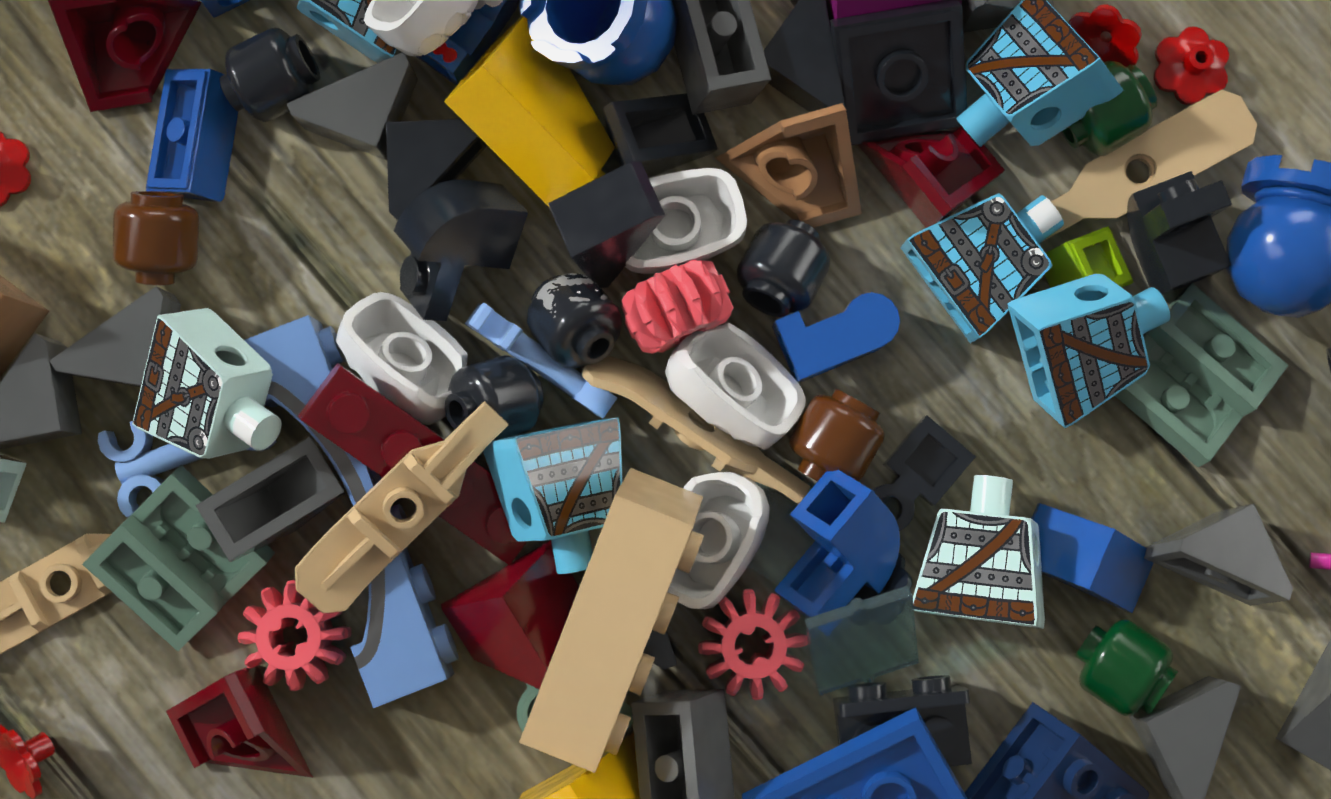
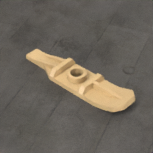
[1042,90,1257,242]
[582,357,811,504]
[295,401,508,613]
[0,533,113,655]

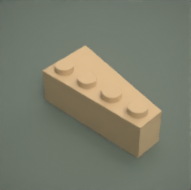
[519,468,704,773]

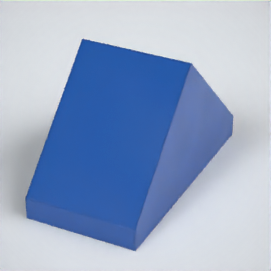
[1031,503,1153,613]

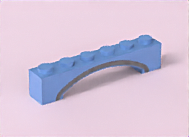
[244,315,459,708]

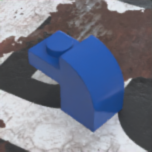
[774,470,900,631]

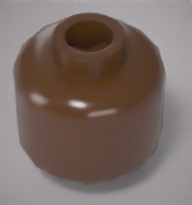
[113,191,199,285]
[789,389,885,482]

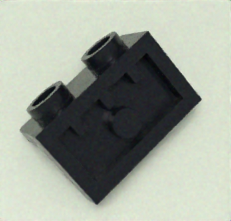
[833,675,972,767]

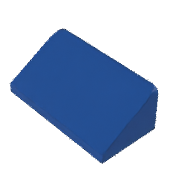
[146,69,239,202]

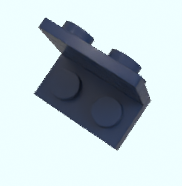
[964,702,1149,799]

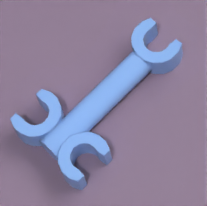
[465,302,617,419]
[98,421,276,517]

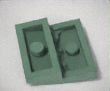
[1115,283,1289,467]
[82,465,275,651]

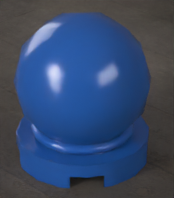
[519,0,678,85]
[1226,155,1331,318]

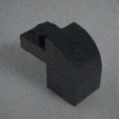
[1127,171,1232,295]
[394,179,528,321]

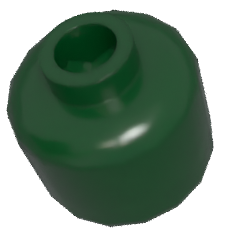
[1061,60,1157,156]
[1075,619,1178,716]

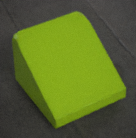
[1045,226,1134,288]

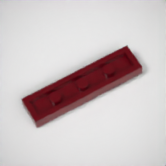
[298,363,527,565]

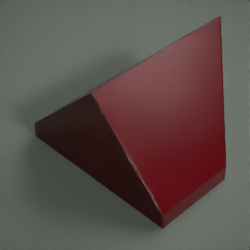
[48,0,202,112]
[858,126,1005,228]
[441,540,580,690]
[166,666,313,778]

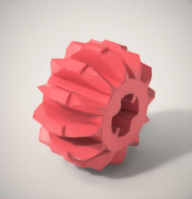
[621,260,734,354]
[237,580,351,691]
[698,589,808,700]

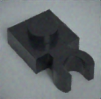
[872,415,976,531]

